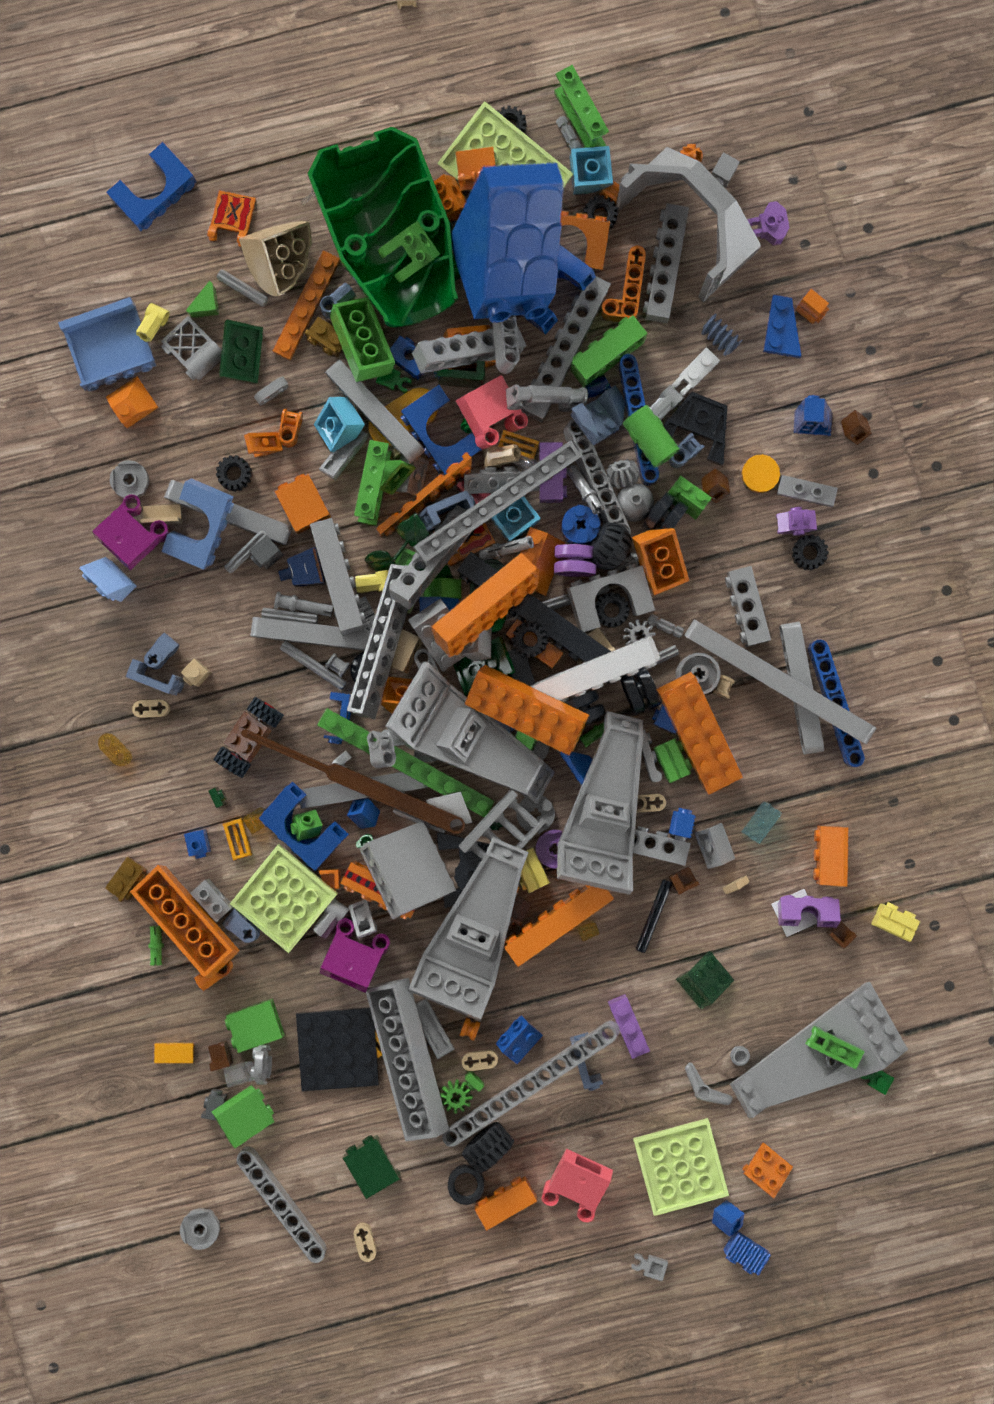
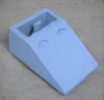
[80,557,137,602]

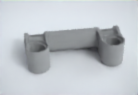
[506,385,588,412]
[367,730,437,768]

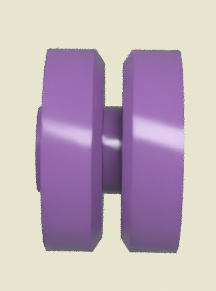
[554,544,596,577]

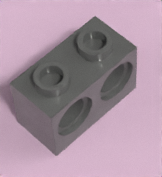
[249,535,284,570]

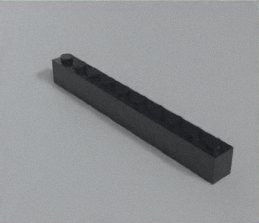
[457,552,615,684]

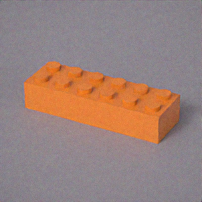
[432,553,538,658]
[465,665,589,755]
[656,672,743,795]
[130,865,240,978]
[504,885,614,967]

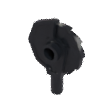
[454,843,489,889]

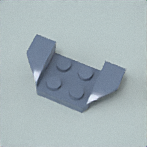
[570,385,625,446]

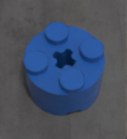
[561,505,601,545]

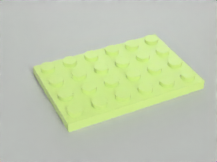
[437,101,573,191]

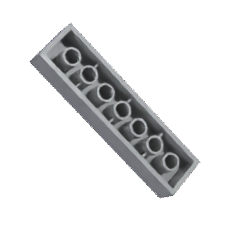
[366,978,449,1141]

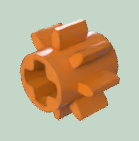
[680,144,703,163]

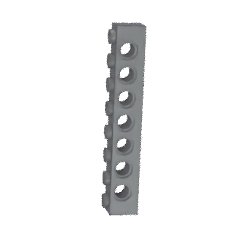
[522,276,611,422]
[347,564,413,720]

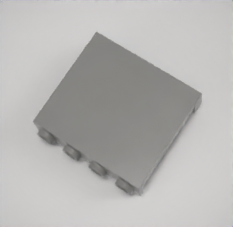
[359,821,456,920]

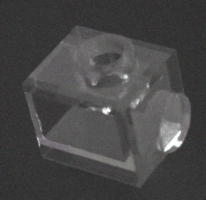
[223,1061,255,1088]

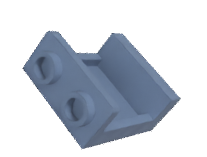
[418,490,475,532]
[126,659,184,696]
[570,1032,603,1091]

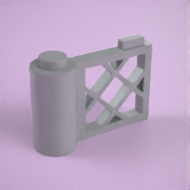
[161,316,222,381]

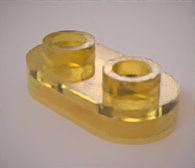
[98,733,132,766]

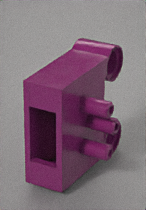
[92,494,169,570]
[319,918,390,993]

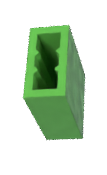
[225,998,285,1053]
[212,1085,275,1149]

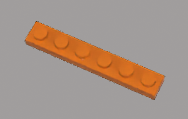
[273,250,340,361]

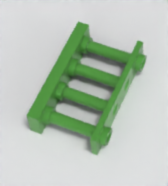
[554,65,609,148]
[354,440,392,526]

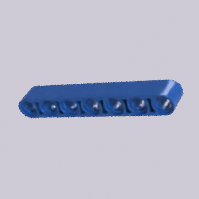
[619,354,659,486]
[808,639,865,767]

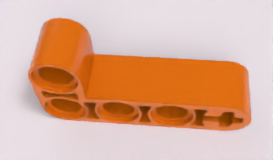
[601,245,646,322]

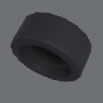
[447,1164,484,1205]

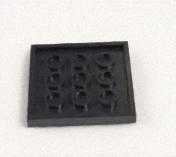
[296,1007,379,1092]

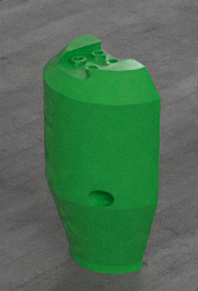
[308,127,458,328]

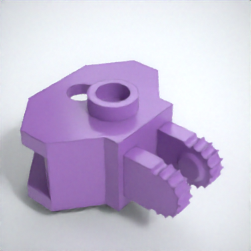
[747,201,789,246]
[776,507,817,536]

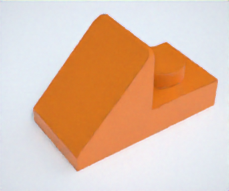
[244,432,283,457]

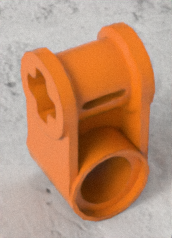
[278,409,303,448]

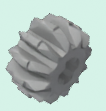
[606,459,639,489]
[623,619,656,646]

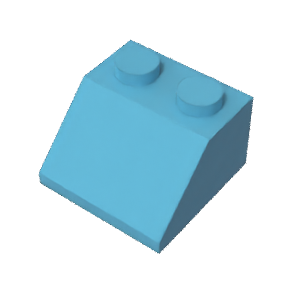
[569,146,613,195]
[314,397,365,452]
[491,496,541,542]

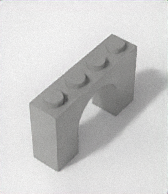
[566,563,655,632]

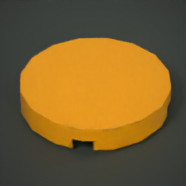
[741,454,780,493]

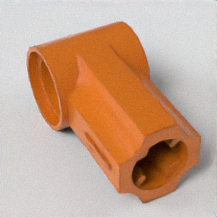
[194,960,233,991]

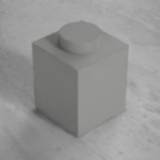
[712,152,740,188]

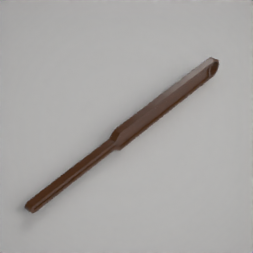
[241,729,465,834]

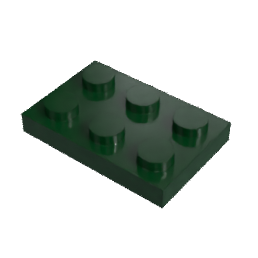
[219,319,264,385]
[453,637,516,696]

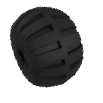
[589,523,632,570]

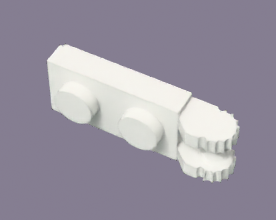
[671,347,720,397]

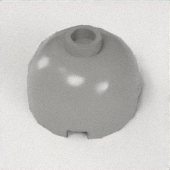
[617,483,654,522]

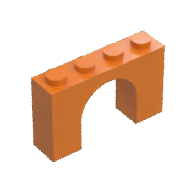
[560,210,610,270]

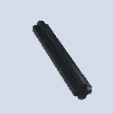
[636,880,672,953]

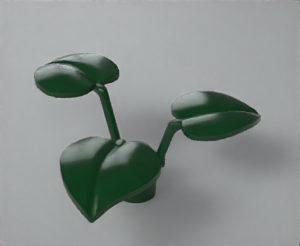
[364,514,454,579]

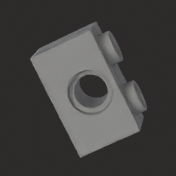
[191,879,234,922]

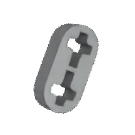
[254,377,289,406]

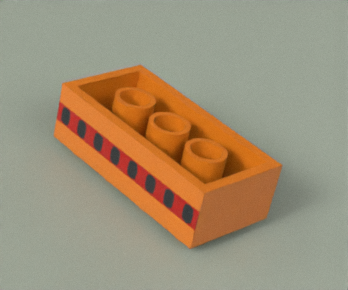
[340,860,416,920]

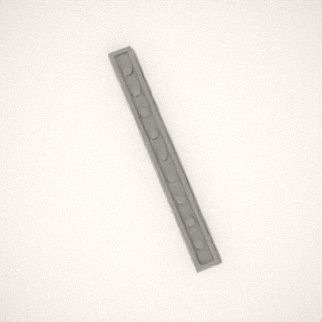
[413,441,582,563]

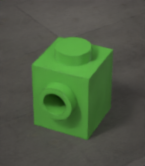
[290,810,323,841]

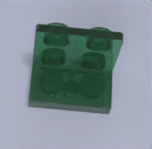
[676,951,734,1009]

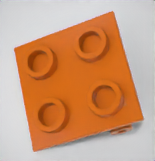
[456,147,496,191]
[742,1142,793,1199]

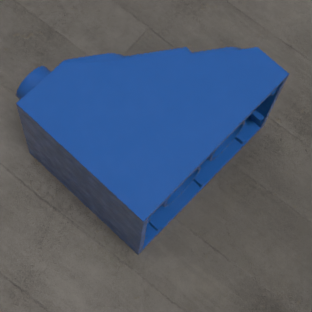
[451,163,564,323]

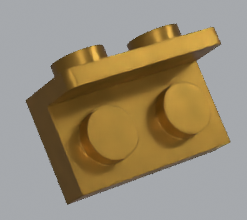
[304,316,343,358]
[105,856,147,902]

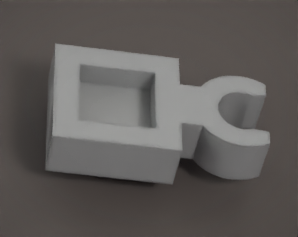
[631,1253,668,1281]

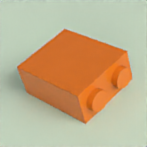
[274,474,331,534]

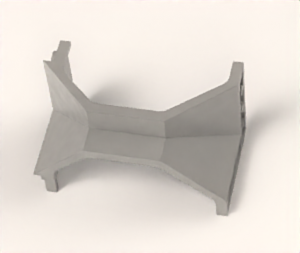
[616,147,761,302]

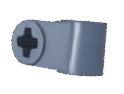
[668,433,705,469]
[144,633,180,670]
[222,908,260,943]

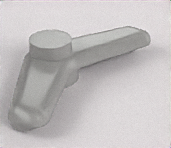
[685,1063,733,1105]

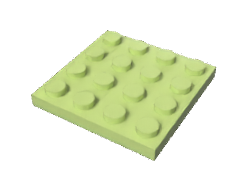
[230,844,338,953]
[633,1118,729,1216]

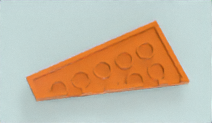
[376,452,472,537]

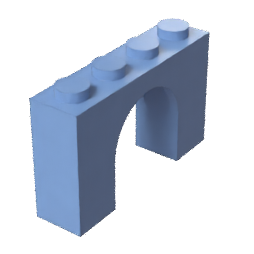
[162,478,234,570]

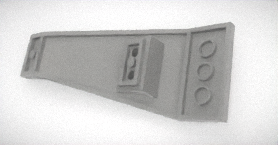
[385,662,555,804]
[557,711,643,895]
[408,837,529,1021]
[730,982,908,1118]

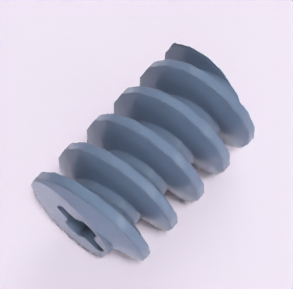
[701,313,743,356]

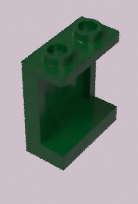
[434,360,486,389]
[343,1135,401,1199]

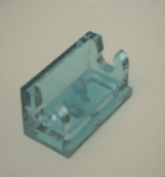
[741,801,782,844]

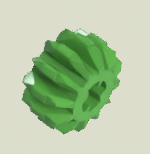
[440,1079,473,1114]

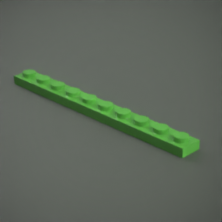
[317,708,494,817]

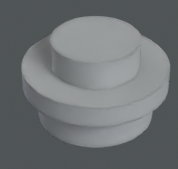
[730,1046,750,1066]

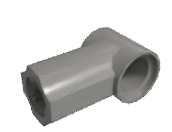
[650,385,684,420]
[312,898,349,939]

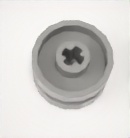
[675,653,720,694]

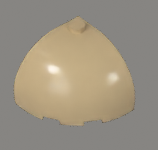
[239,221,312,296]

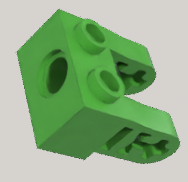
[377,221,440,283]

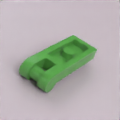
[805,1026,864,1069]

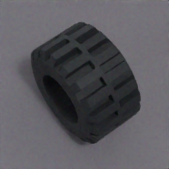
[462,1122,514,1174]

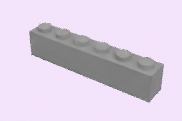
[310,518,366,636]

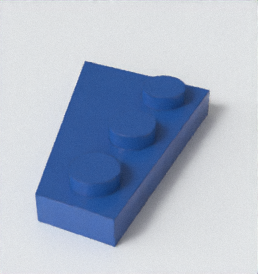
[763,295,801,358]

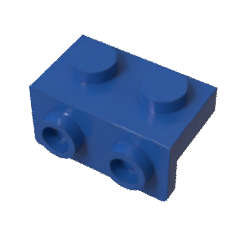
[496,1015,543,1064]

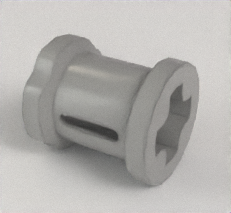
[325,653,350,678]

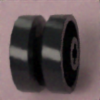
[642,492,689,530]
[620,666,661,715]
[563,690,606,725]

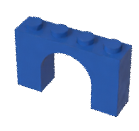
[106,142,197,231]
[521,244,596,335]
[400,385,482,476]
[259,782,349,871]

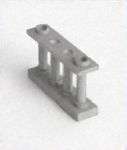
[459,789,547,859]

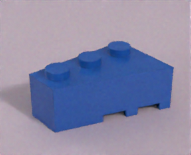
[793,395,833,436]

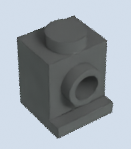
[201,1089,227,1121]

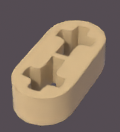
[132,699,170,718]
[462,1049,498,1071]
[354,1223,377,1262]

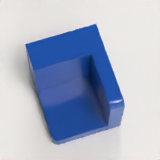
[347,798,380,829]
[712,1200,744,1237]

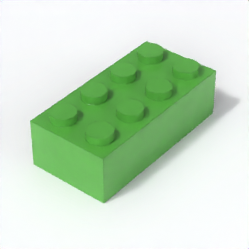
[330,297,395,382]
[570,315,647,388]

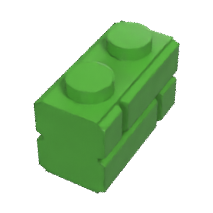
[668,476,712,520]
[653,738,692,783]

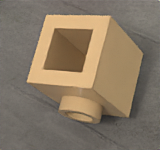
[181,659,212,687]

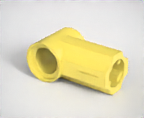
[136,303,170,342]
[355,570,389,593]

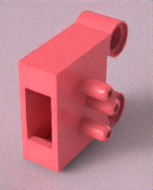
[455,375,528,449]
[541,1149,613,1223]

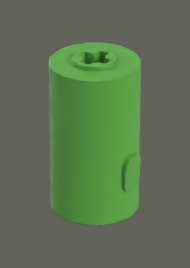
[623,405,680,468]

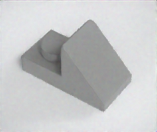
[349,900,377,939]

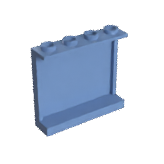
[58,297,157,391]

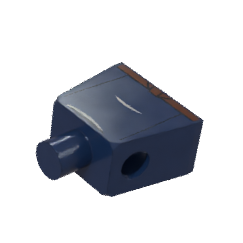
[278,547,326,587]

